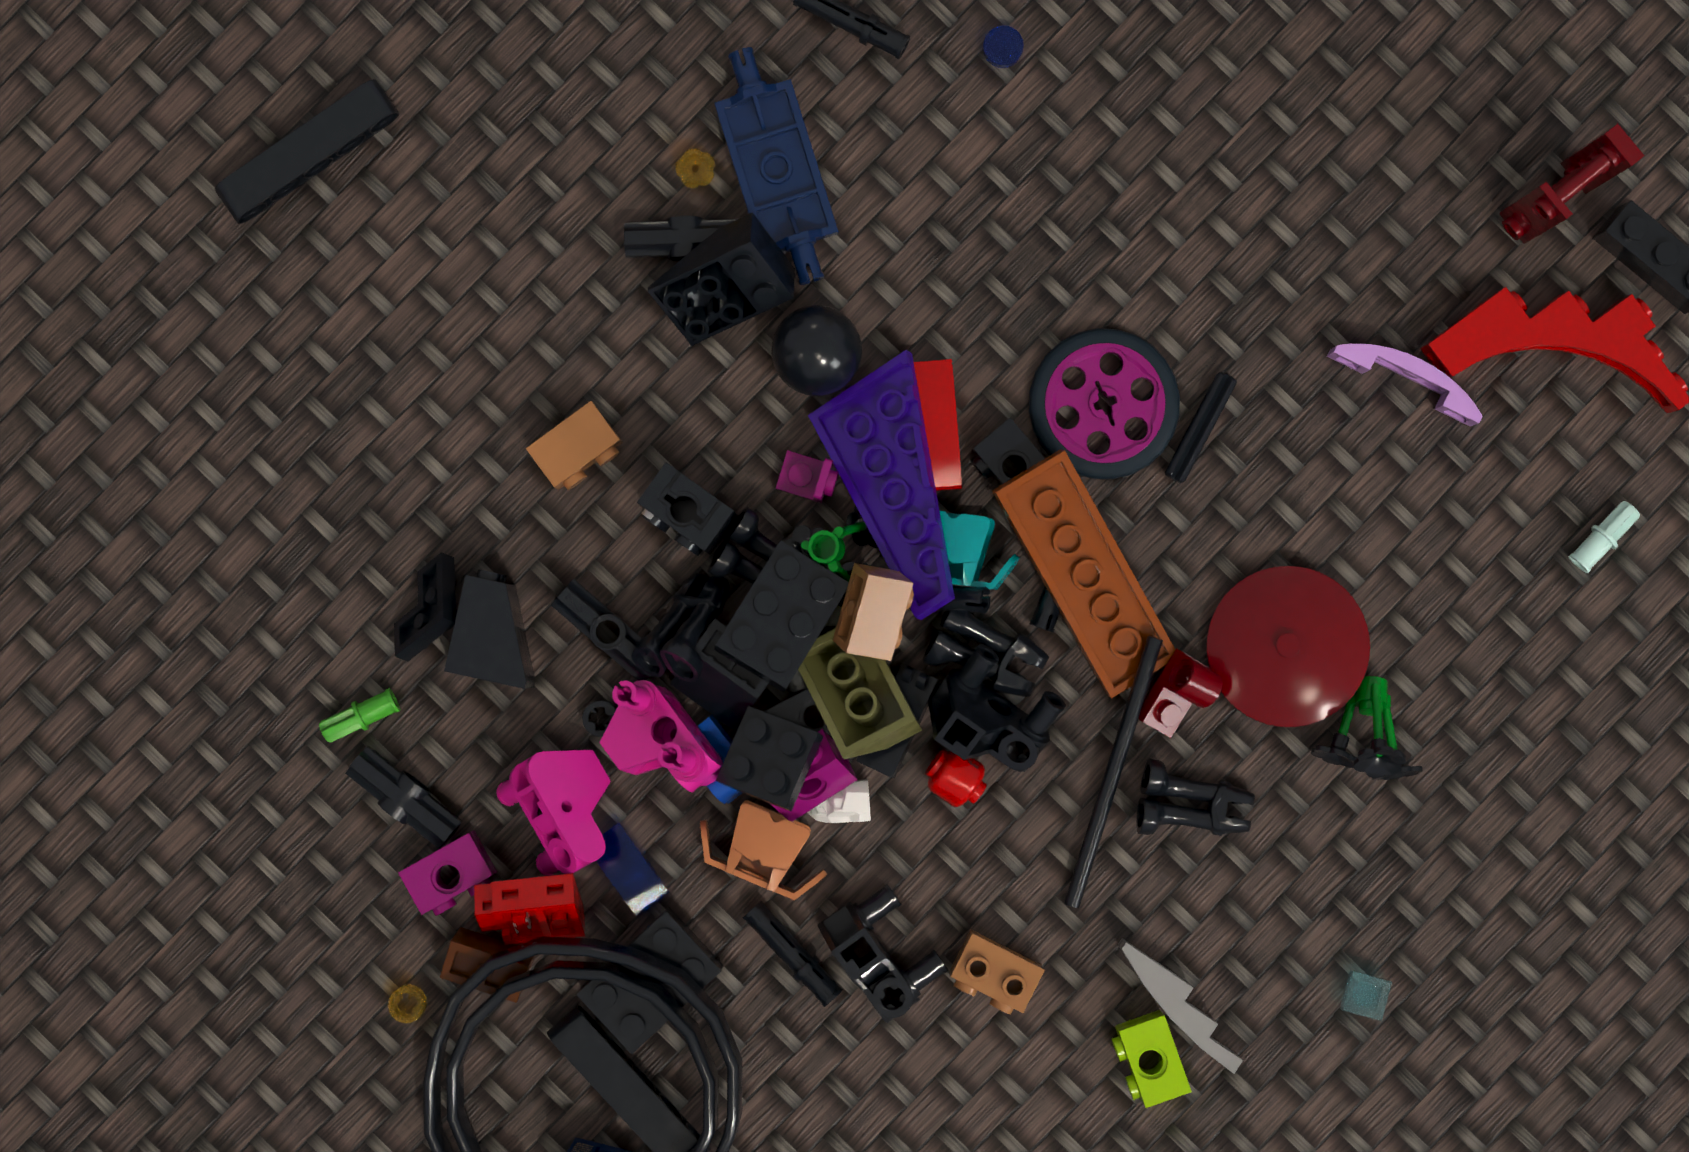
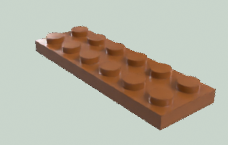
[992,449,1175,699]

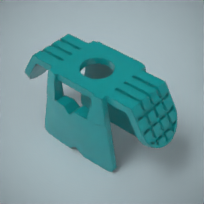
[940,511,1020,590]

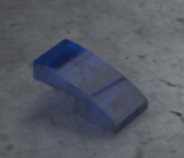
[597,823,670,916]

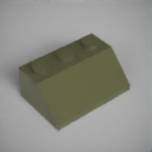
[798,628,922,759]

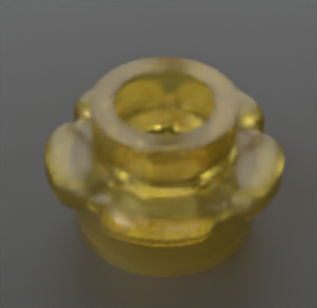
[676,149,715,188]

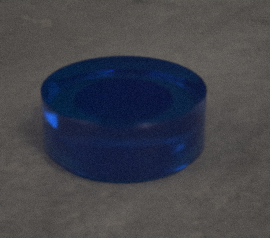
[983,25,1024,68]

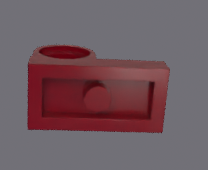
[1139,648,1223,738]

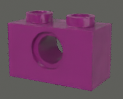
[771,729,858,822]
[398,830,497,916]

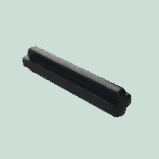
[1165,372,1237,483]

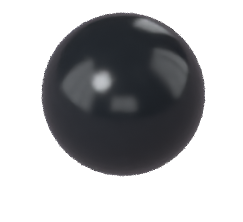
[771,305,862,396]

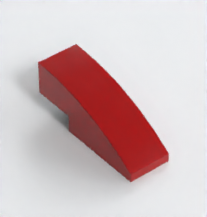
[914,359,962,491]

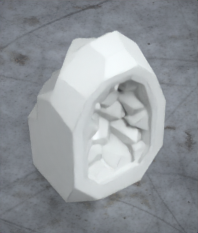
[807,779,871,823]

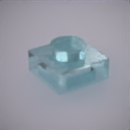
[1340,970,1392,1021]

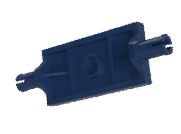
[714,47,839,285]

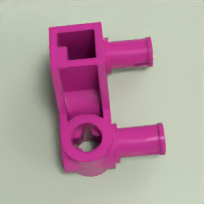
[599,680,723,792]
[497,750,611,876]

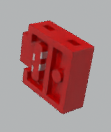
[474,873,585,945]

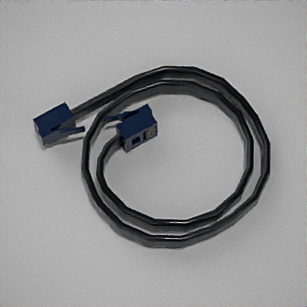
[423,936,742,1152]

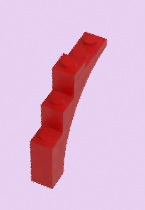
[1420,287,1689,413]

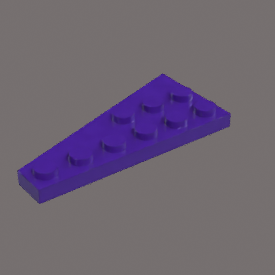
[808,350,955,620]

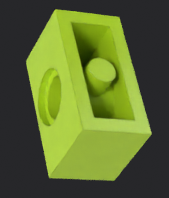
[1112,1010,1192,1108]

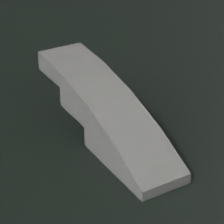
[1118,938,1243,1074]

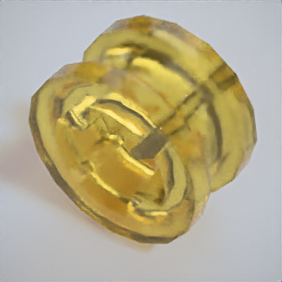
[388,985,427,1023]

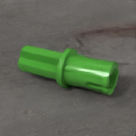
[319,688,401,742]

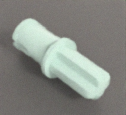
[1568,501,1640,573]

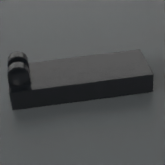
[856,663,940,779]

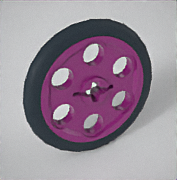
[1029,328,1180,479]

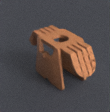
[700,800,827,900]

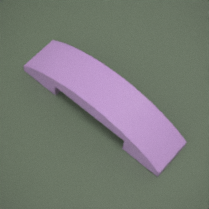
[1327,344,1483,426]

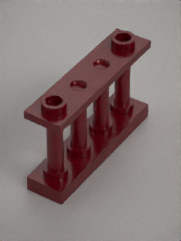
[1499,123,1645,244]

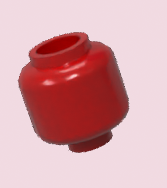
[925,748,987,807]

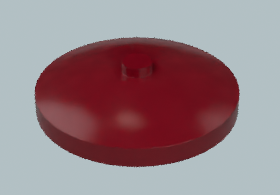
[1207,566,1370,727]

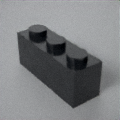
[1592,200,1689,314]

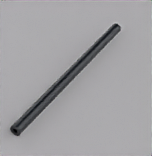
[1064,635,1163,908]

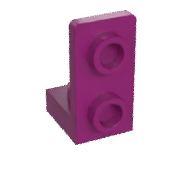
[775,450,838,503]

